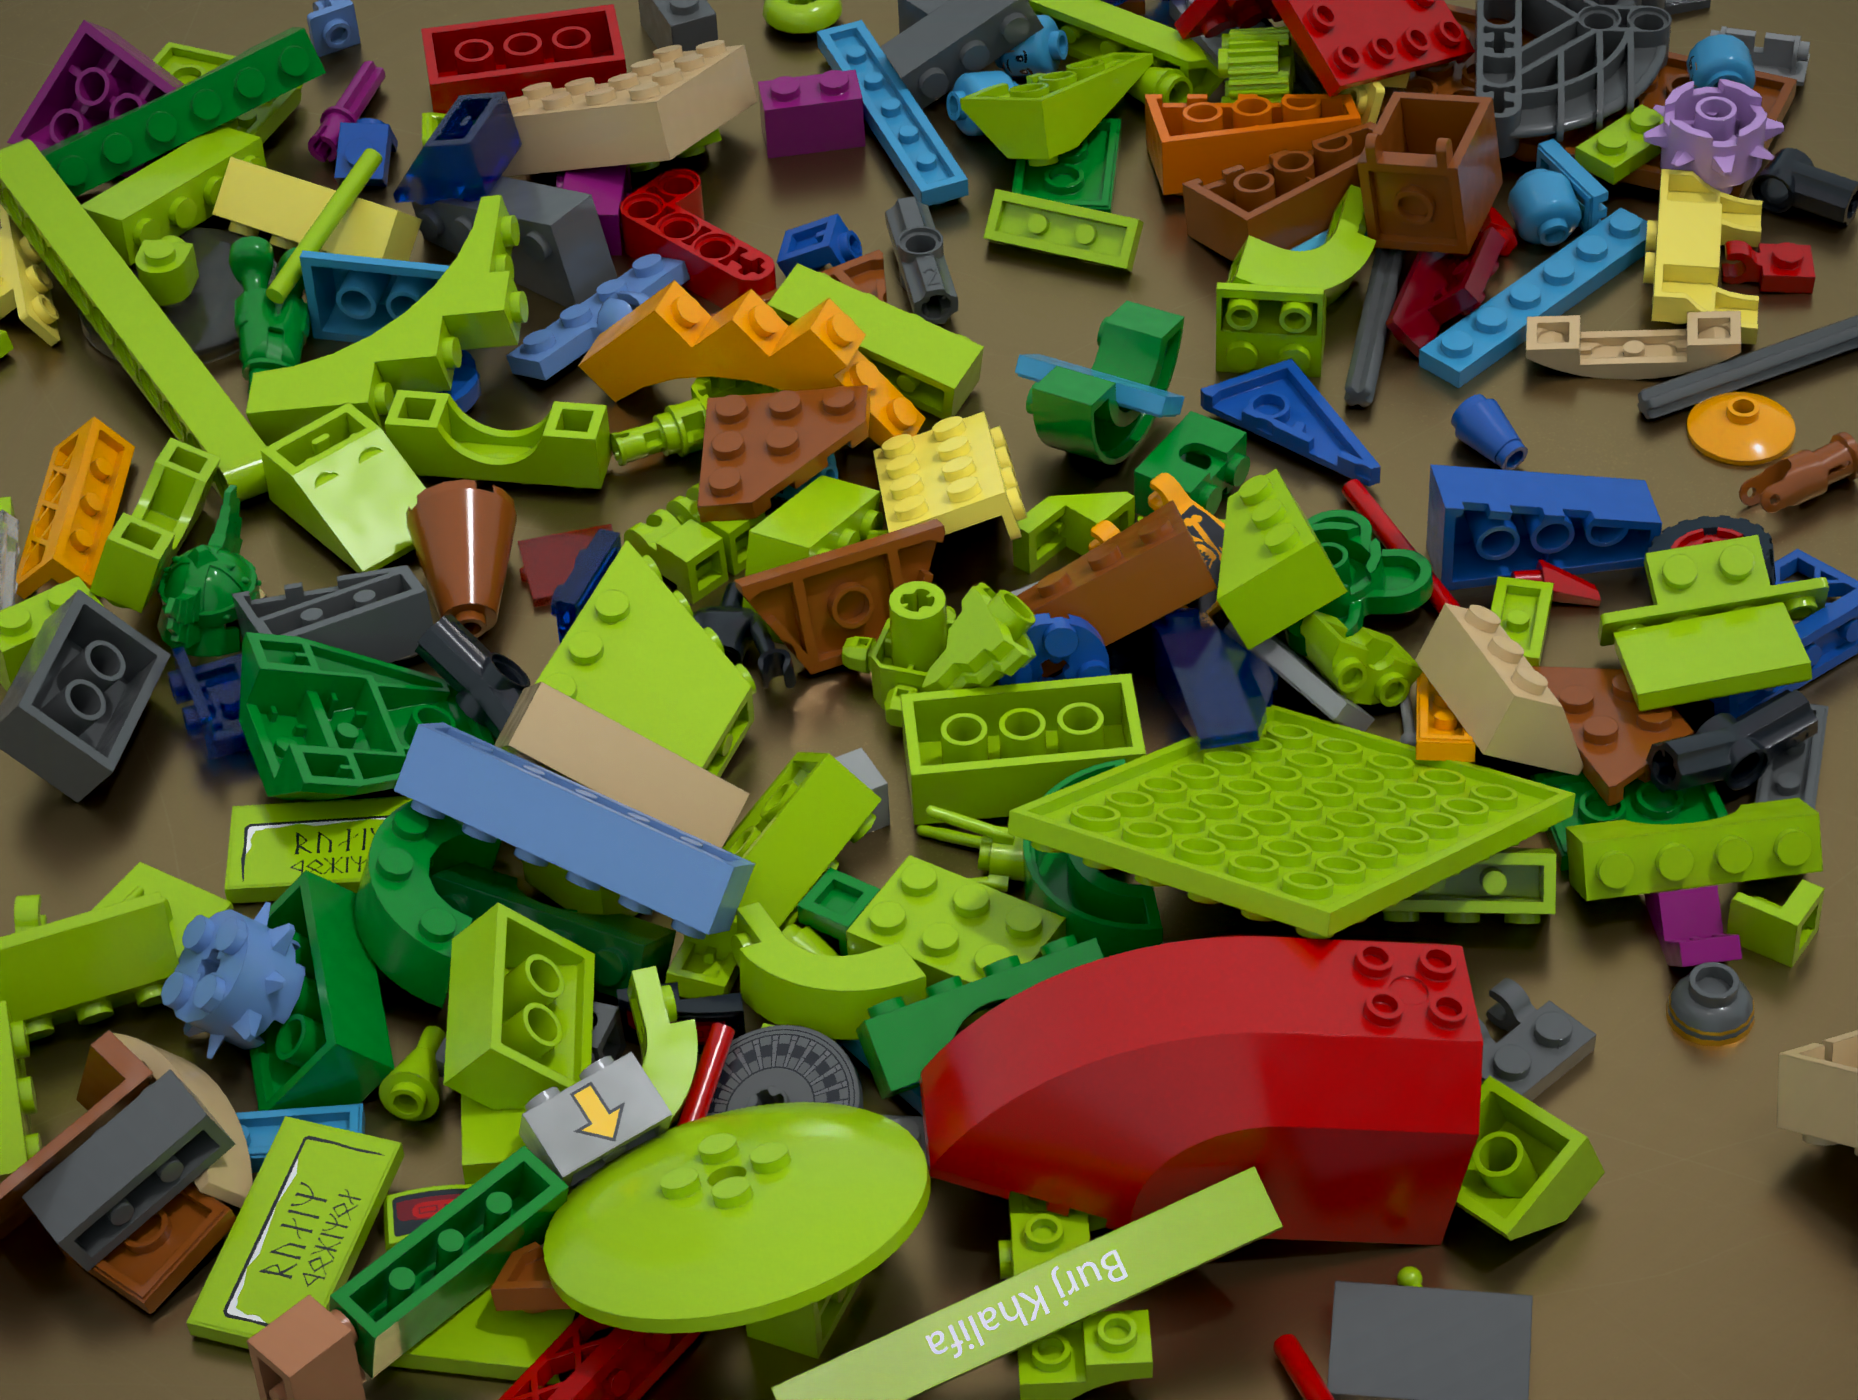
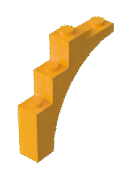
[578,280,926,447]

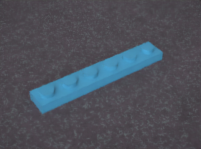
[817,20,969,206]
[1419,207,1650,388]

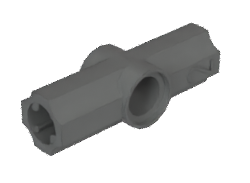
[885,196,959,325]

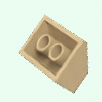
[1415,603,1584,776]

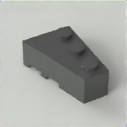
[232,565,434,663]

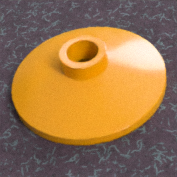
[1686,392,1796,466]

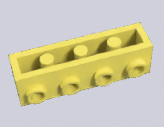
[212,157,422,261]

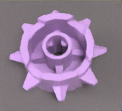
[1643,79,1784,194]

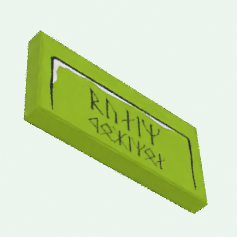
[224,796,413,904]
[186,1116,405,1349]

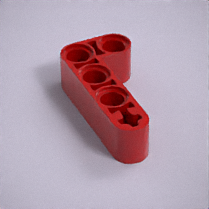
[620,168,777,309]

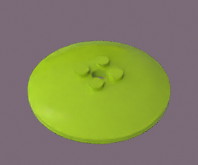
[543,1102,931,1334]

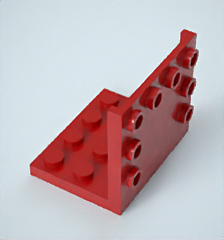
[1174,0,1475,97]

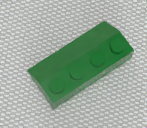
[249,870,395,1111]

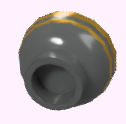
[1666,962,1755,1047]

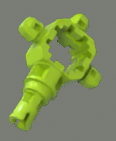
[610,377,783,466]

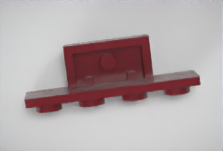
[1386,226,1506,358]

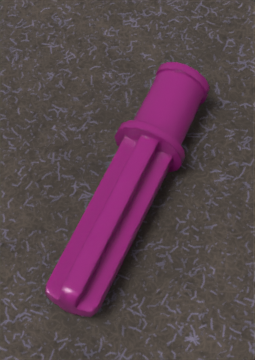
[308,61,386,162]

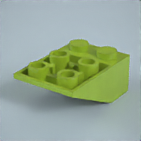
[260,402,426,573]

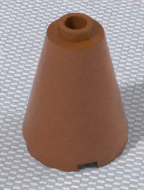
[406,479,517,637]

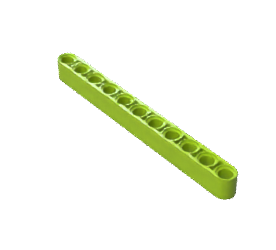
[0,139,268,503]

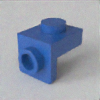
[334,118,398,187]

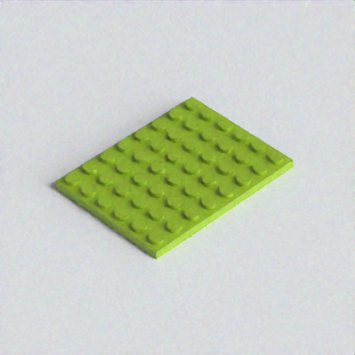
[1007,704,1576,939]

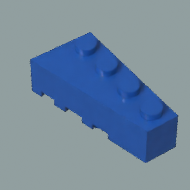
[1426,464,1662,591]

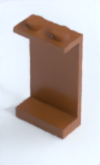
[0,1030,153,1241]

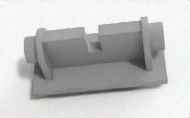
[1710,26,1810,86]

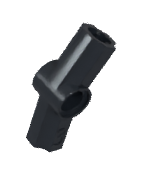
[415,614,531,739]
[1646,689,1818,793]

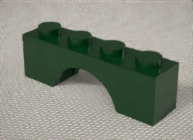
[431,861,676,997]

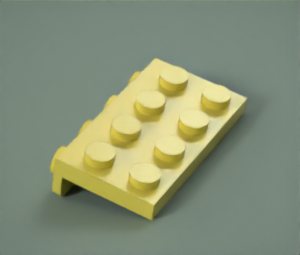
[873,411,1027,541]

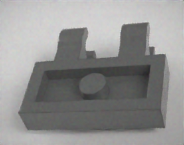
[1478,978,1597,1102]

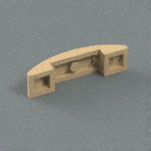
[1526,311,1741,380]
[113,1033,253,1208]

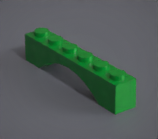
[40,27,326,197]

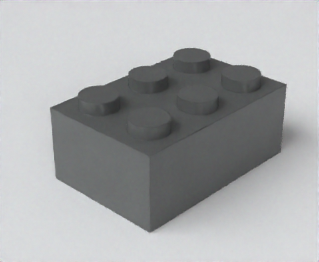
[0,589,170,803]

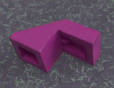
[1644,885,1742,967]

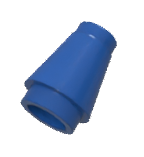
[1451,394,1528,470]

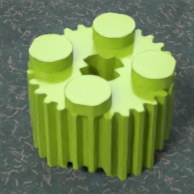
[1218,26,1296,103]

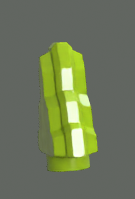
[922,582,1037,692]

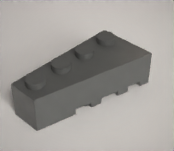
[409,166,618,308]

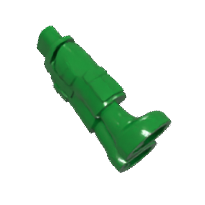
[228,236,310,393]

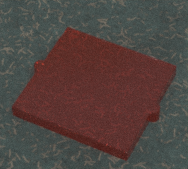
[518,524,620,607]

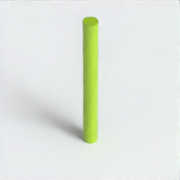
[266,148,383,304]

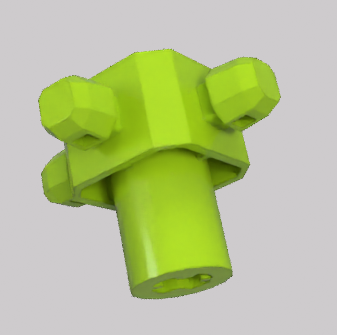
[842,581,997,727]

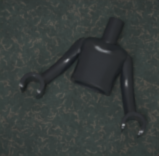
[693,582,796,689]

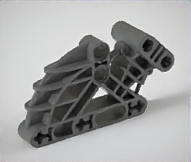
[1474,0,1672,158]

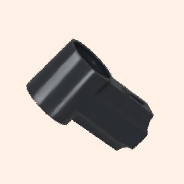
[1751,148,1858,226]

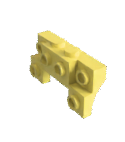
[1643,169,1763,344]

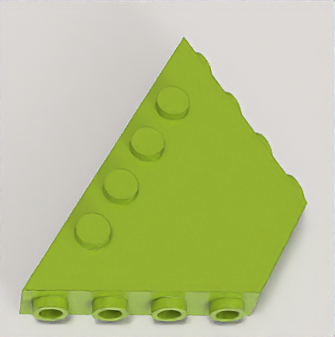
[535,540,756,777]

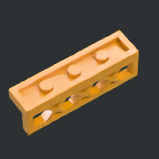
[12,416,135,599]

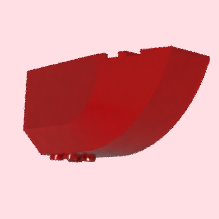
[919,935,1483,1245]

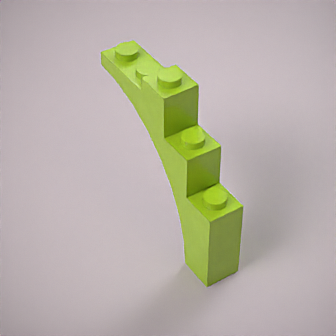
[246,195,529,446]

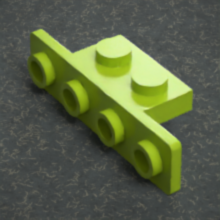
[1598,535,1829,646]

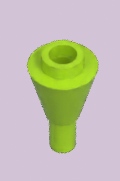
[379,1026,446,1121]

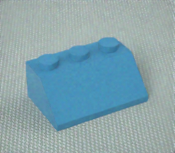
[300,251,449,343]

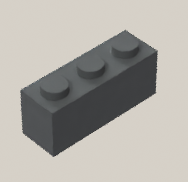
[881,0,1044,109]
[22,1069,235,1272]

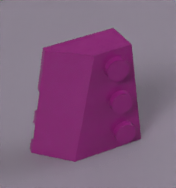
[7,20,191,178]

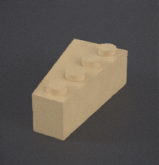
[494,682,750,848]

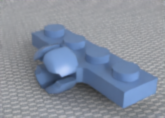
[506,254,690,380]

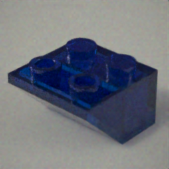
[393,92,522,205]

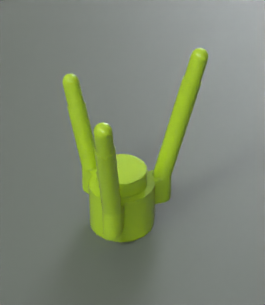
[916,805,1024,892]

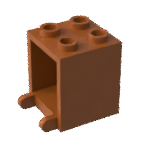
[1357,91,1503,255]

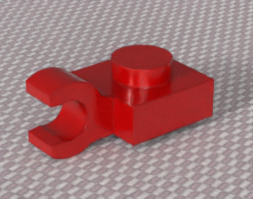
[1721,240,1816,294]

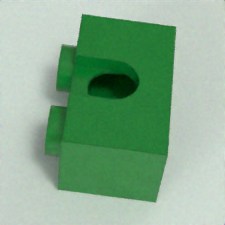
[1134,411,1250,517]

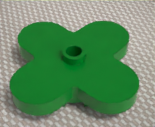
[1285,510,1434,656]

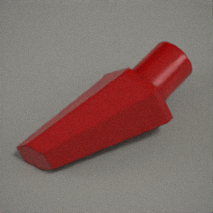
[1481,207,1518,257]
[1510,560,1601,607]

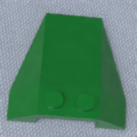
[239,632,495,801]

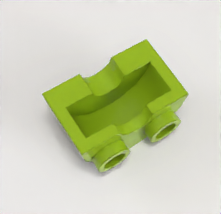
[1300,611,1423,707]

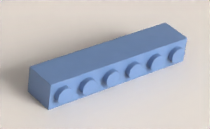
[394,722,755,939]

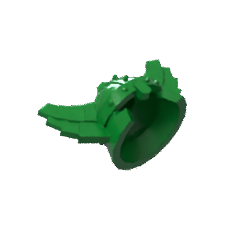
[157,485,267,657]

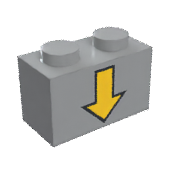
[519,1051,672,1191]

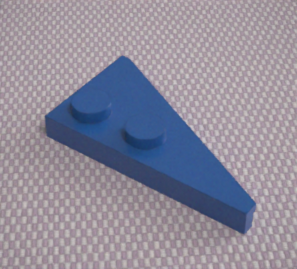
[1200,358,1381,487]

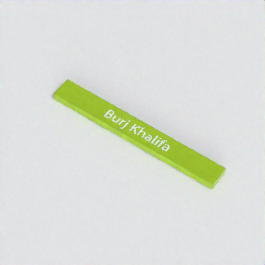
[771,1166,1283,1400]

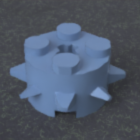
[161,902,305,1060]

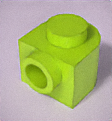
[135,235,199,306]

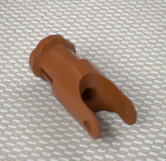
[1739,432,1858,513]

